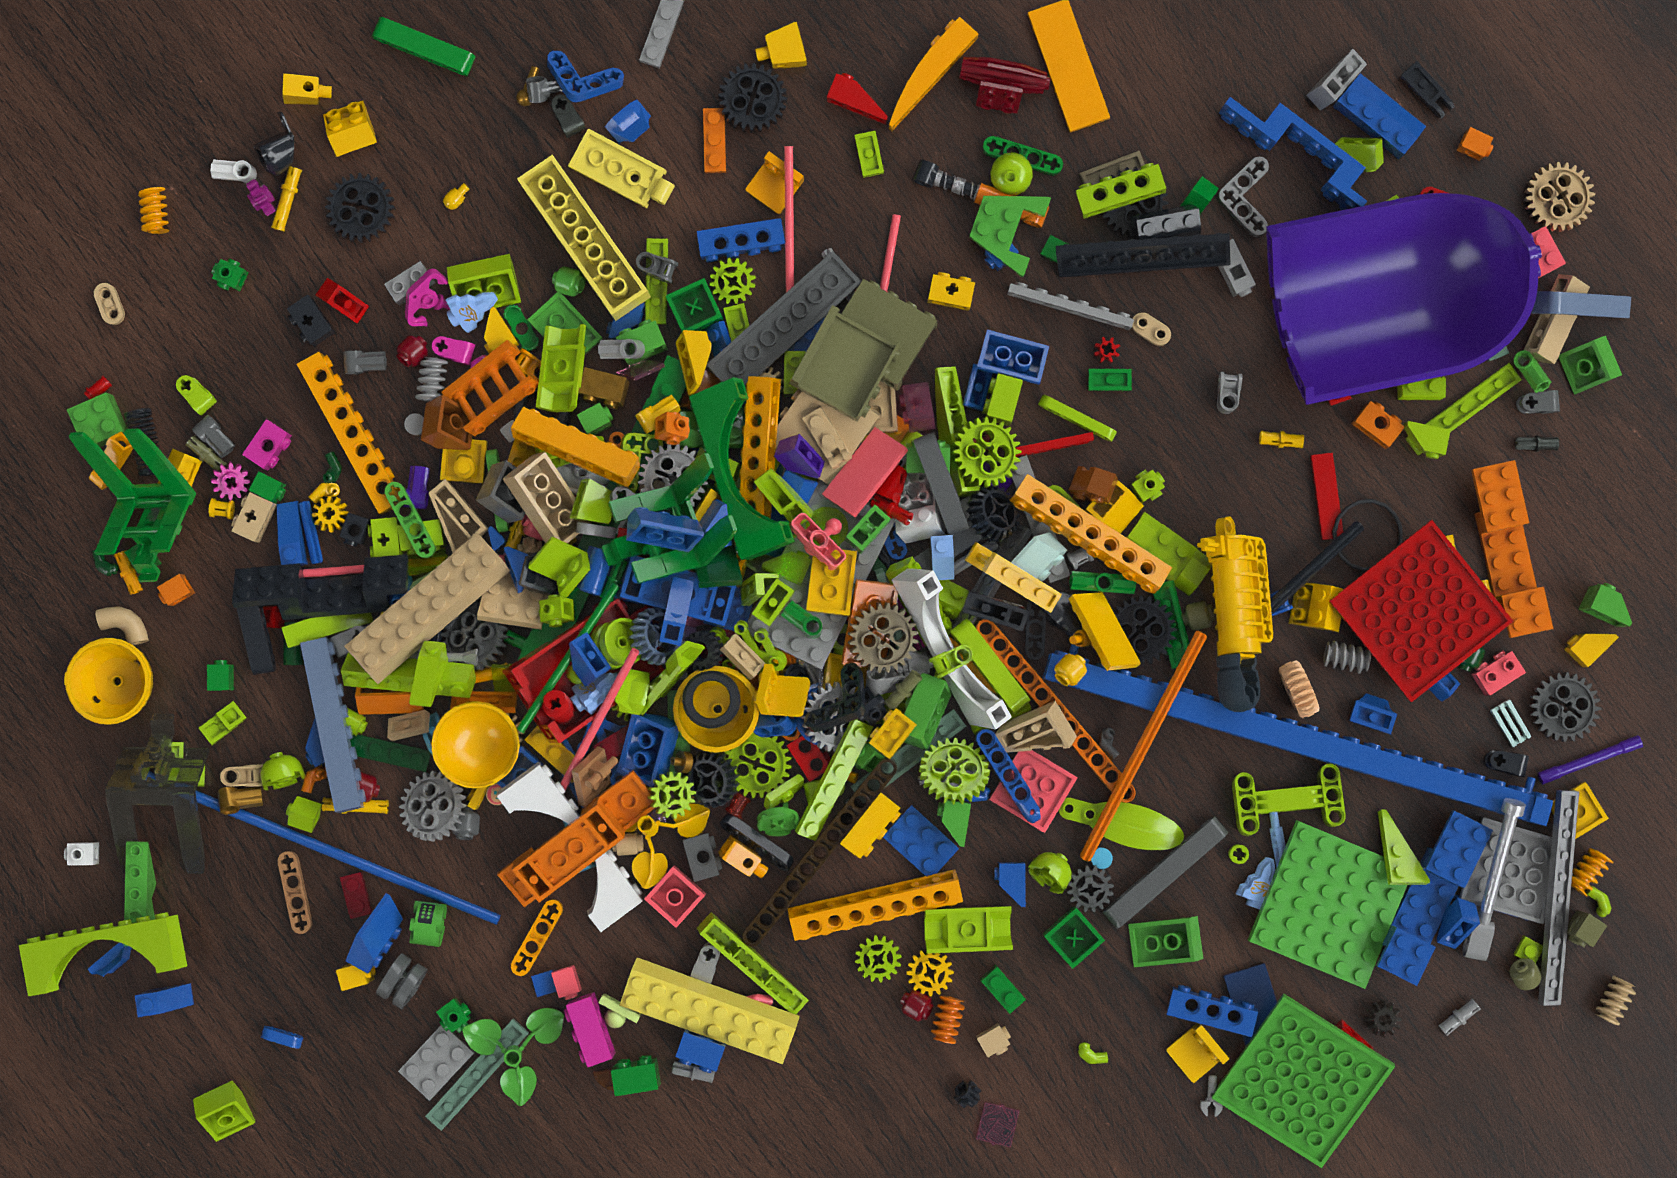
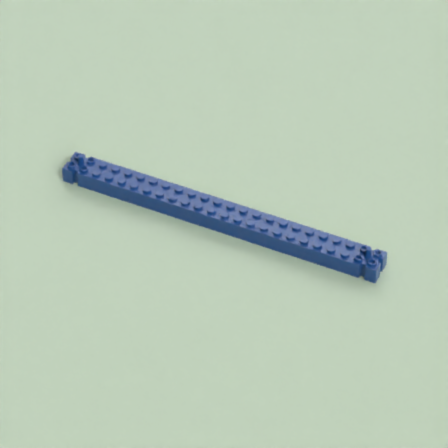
[1042,644,1553,826]

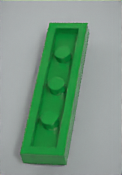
[1153,580,1194,669]

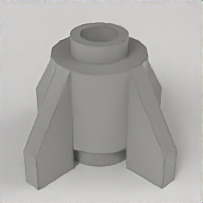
[900,651,933,677]

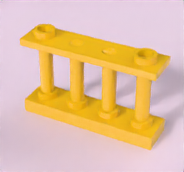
[965,542,1062,613]

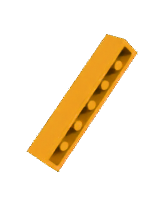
[511,407,640,488]

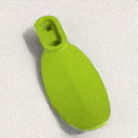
[1059,798,1184,850]

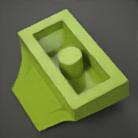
[614,669,650,715]

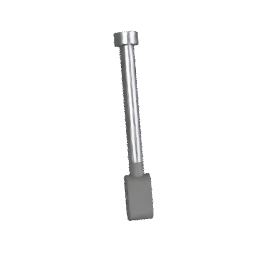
[1462,798,1526,961]

